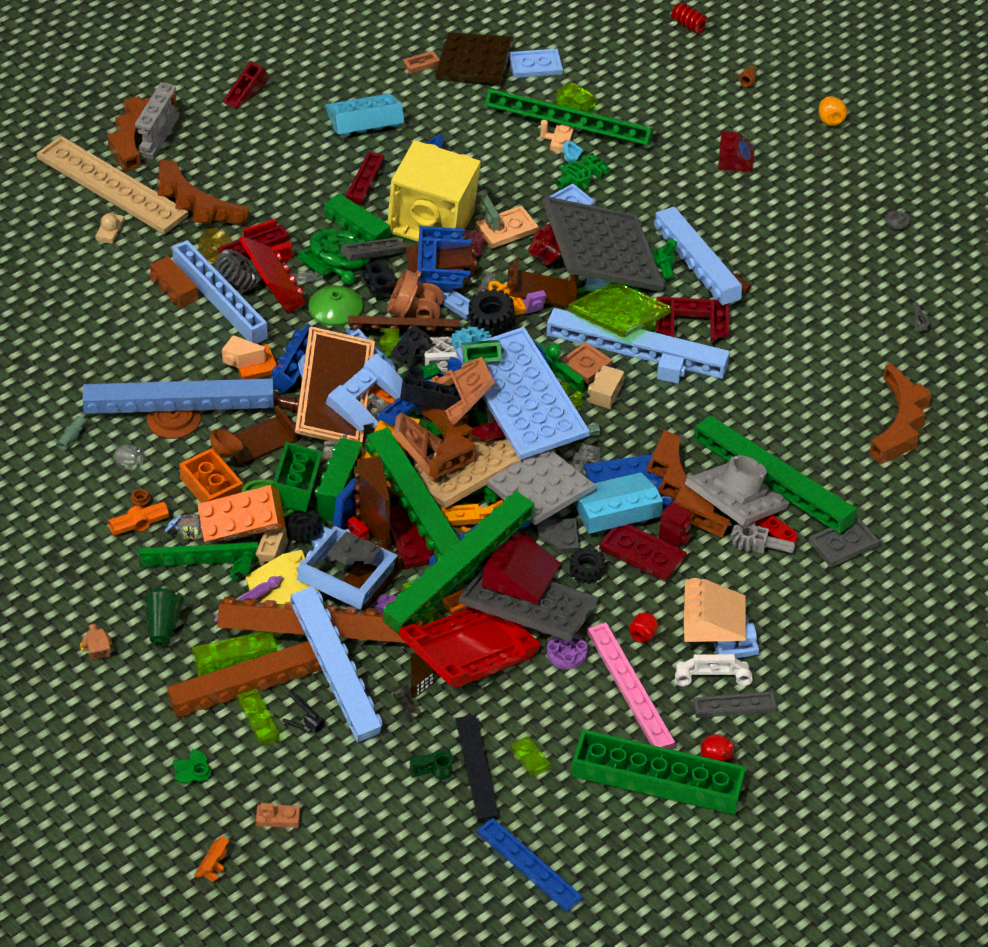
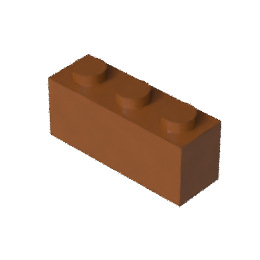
[149,256,198,308]

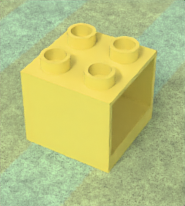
[387,140,481,242]

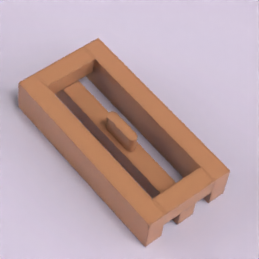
[403,51,440,74]

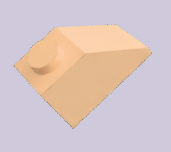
[222,335,266,368]

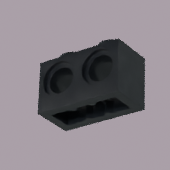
[363,260,397,301]

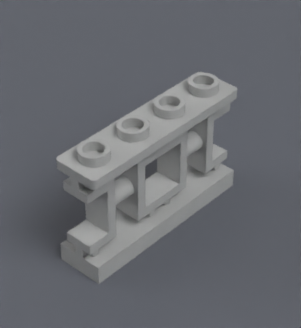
[135,82,179,160]

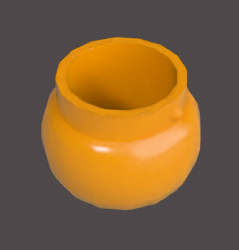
[818,96,847,126]

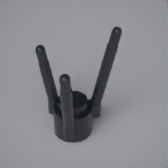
[282,692,325,734]

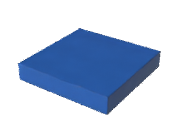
[333,478,358,529]

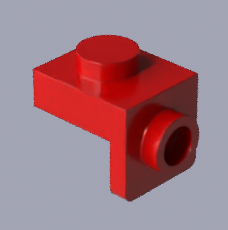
[348,516,369,541]

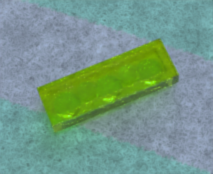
[237,689,279,745]

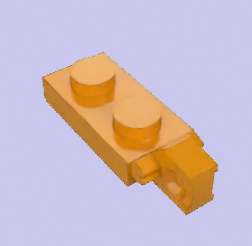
[439,504,494,526]

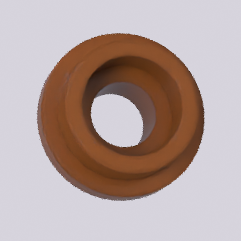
[131,489,150,507]

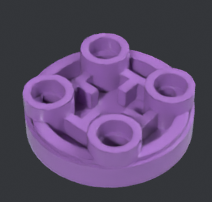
[547,635,587,669]

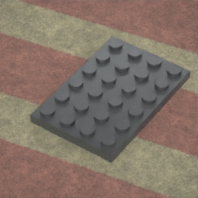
[459,563,599,642]

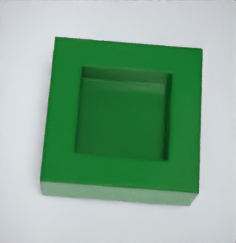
[230,554,252,581]

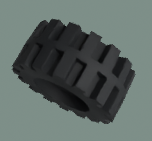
[285,509,323,542]
[570,547,605,584]

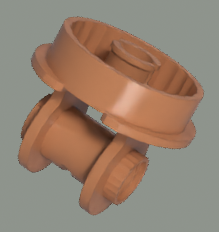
[387,269,444,319]

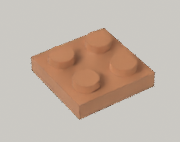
[560,342,613,384]

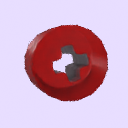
[671,3,707,34]

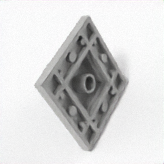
[685,455,789,526]

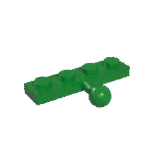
[532,339,585,395]

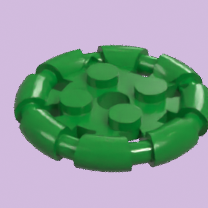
[310,228,372,269]

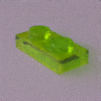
[510,736,551,778]

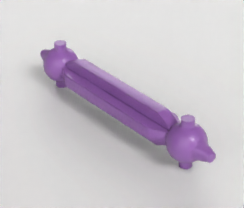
[214,575,283,622]

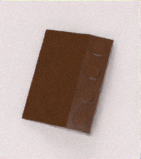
[354,457,390,550]

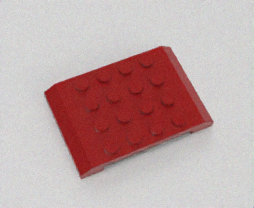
[398,608,541,688]

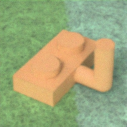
[540,120,574,153]

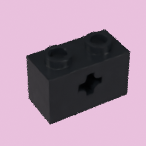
[391,325,433,369]

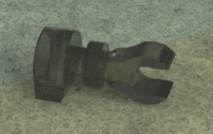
[393,685,421,722]

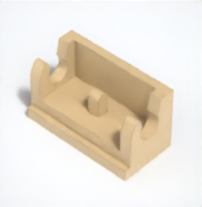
[256,527,289,566]

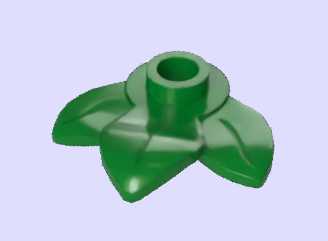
[173,749,211,783]

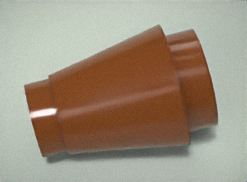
[739,66,757,87]

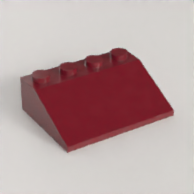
[481,531,561,604]

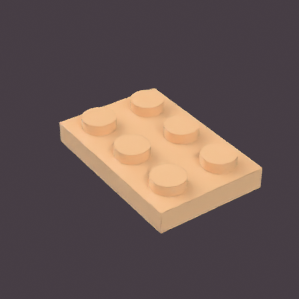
[475,205,539,249]

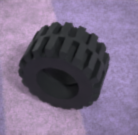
[468,289,515,337]

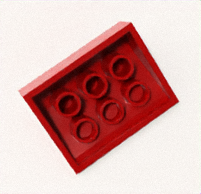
[239,236,306,314]

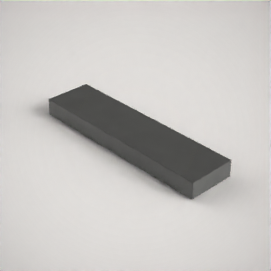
[340,237,407,261]
[692,691,777,718]

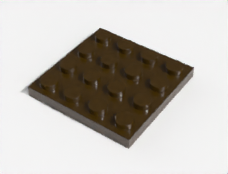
[435,33,513,84]

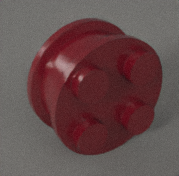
[528,223,563,266]

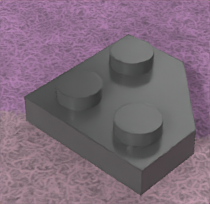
[537,518,579,554]
[328,531,381,565]

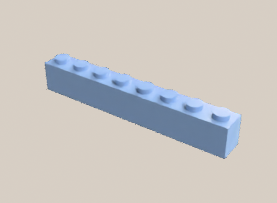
[654,207,742,305]
[172,240,268,344]
[290,586,383,743]

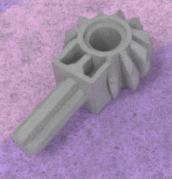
[730,522,795,553]

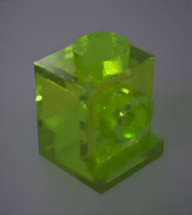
[380,328,400,355]

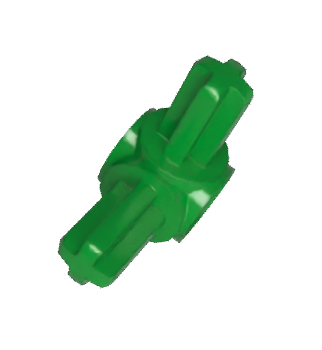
[653,238,677,281]

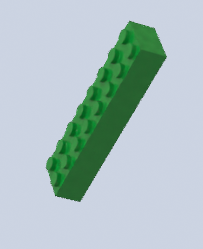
[571,729,746,815]

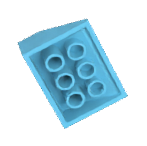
[325,93,404,136]
[574,472,663,534]

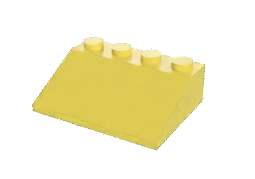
[245,550,324,637]

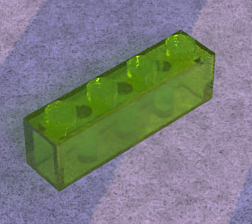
[192,631,277,677]

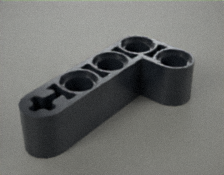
[400,367,472,415]

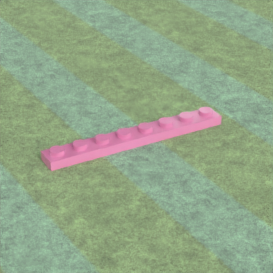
[588,623,675,749]

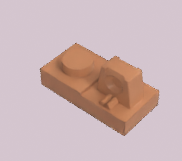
[256,802,300,828]

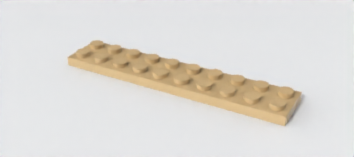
[37,136,188,235]

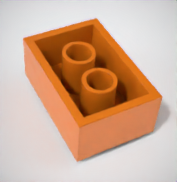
[179,448,243,503]

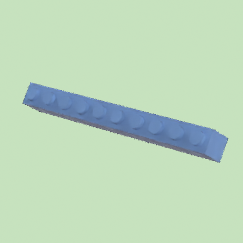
[83,379,274,414]

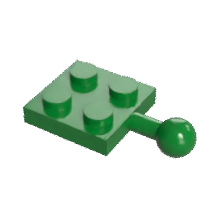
[297,248,355,285]

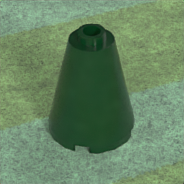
[144,588,185,647]

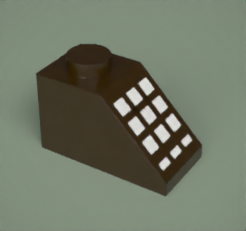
[411,653,438,698]

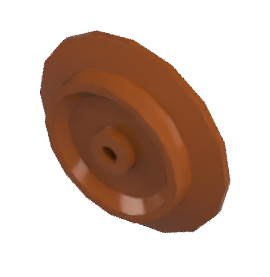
[147,410,201,439]

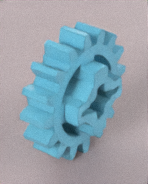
[451,326,491,350]

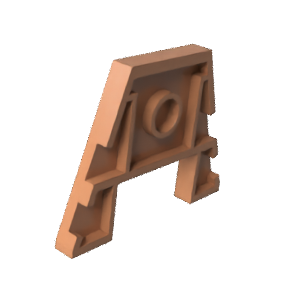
[432,357,496,425]

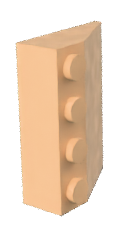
[684,578,746,642]

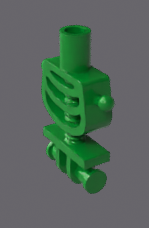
[556,153,611,190]

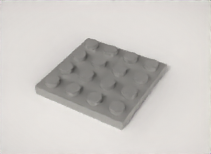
[486,449,595,525]

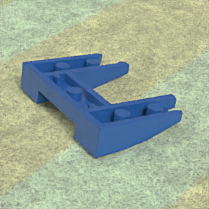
[417,226,471,290]

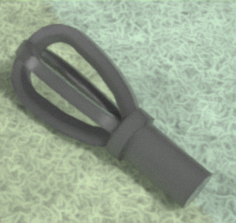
[912,302,929,332]

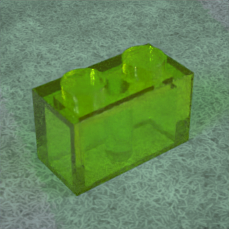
[556,81,596,112]

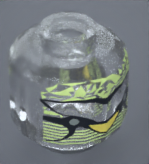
[177,514,203,540]

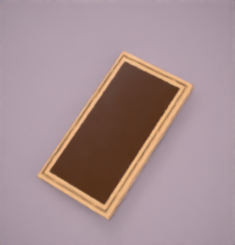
[295,327,375,443]

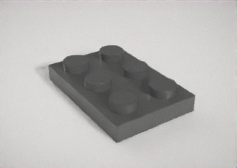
[808,516,879,568]

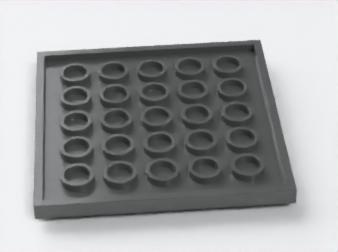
[542,196,665,292]

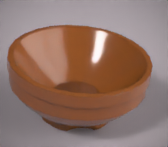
[210,429,243,458]

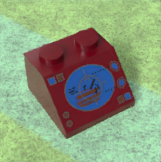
[718,131,754,172]

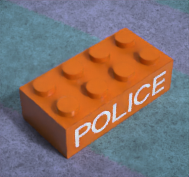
[198,485,285,545]

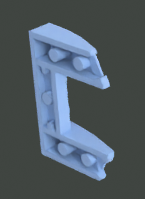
[326,353,402,433]

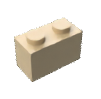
[588,365,624,409]

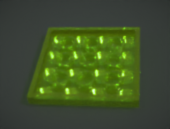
[568,282,671,338]

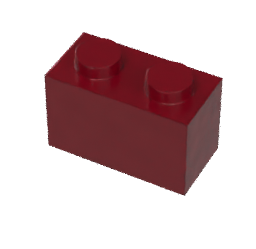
[659,502,692,548]

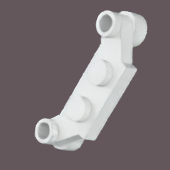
[675,654,753,686]

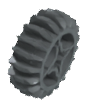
[215,249,262,290]

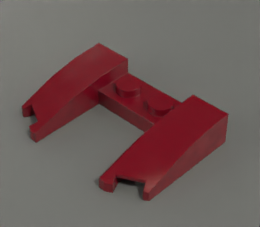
[655,297,729,342]

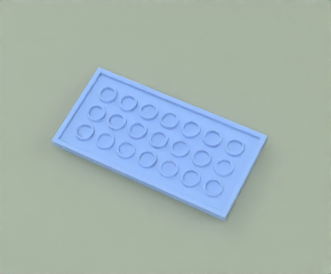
[456,327,590,460]

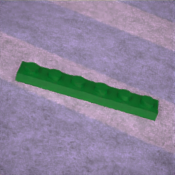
[138,542,259,567]

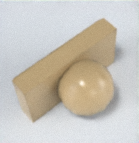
[95,213,125,244]

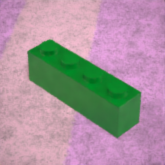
[324,193,391,241]

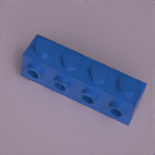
[270,324,312,393]

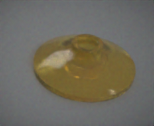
[198,228,232,263]

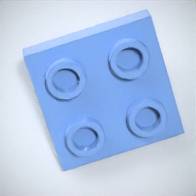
[712,619,759,658]

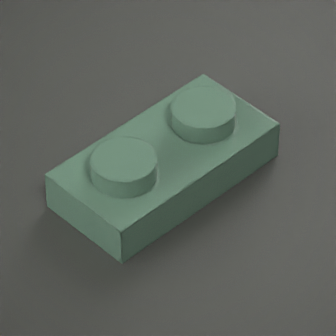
[478,194,500,231]

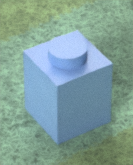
[657,353,686,384]

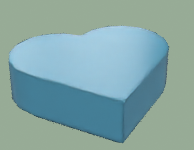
[562,141,583,163]

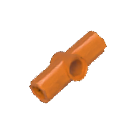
[108,502,169,536]

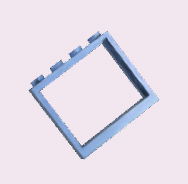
[297,526,398,610]

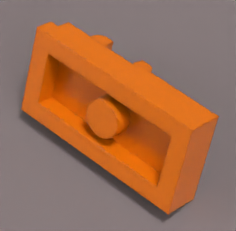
[194,836,229,882]

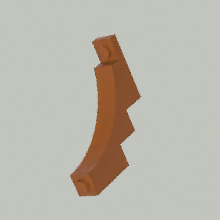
[422,405,477,479]
[646,430,730,538]

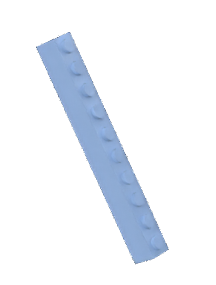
[547,308,730,379]

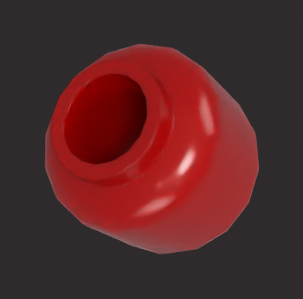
[629,613,659,642]

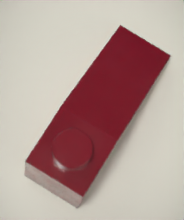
[222,61,270,110]

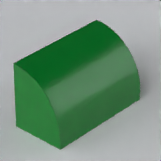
[460,339,502,364]

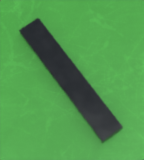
[455,715,499,822]

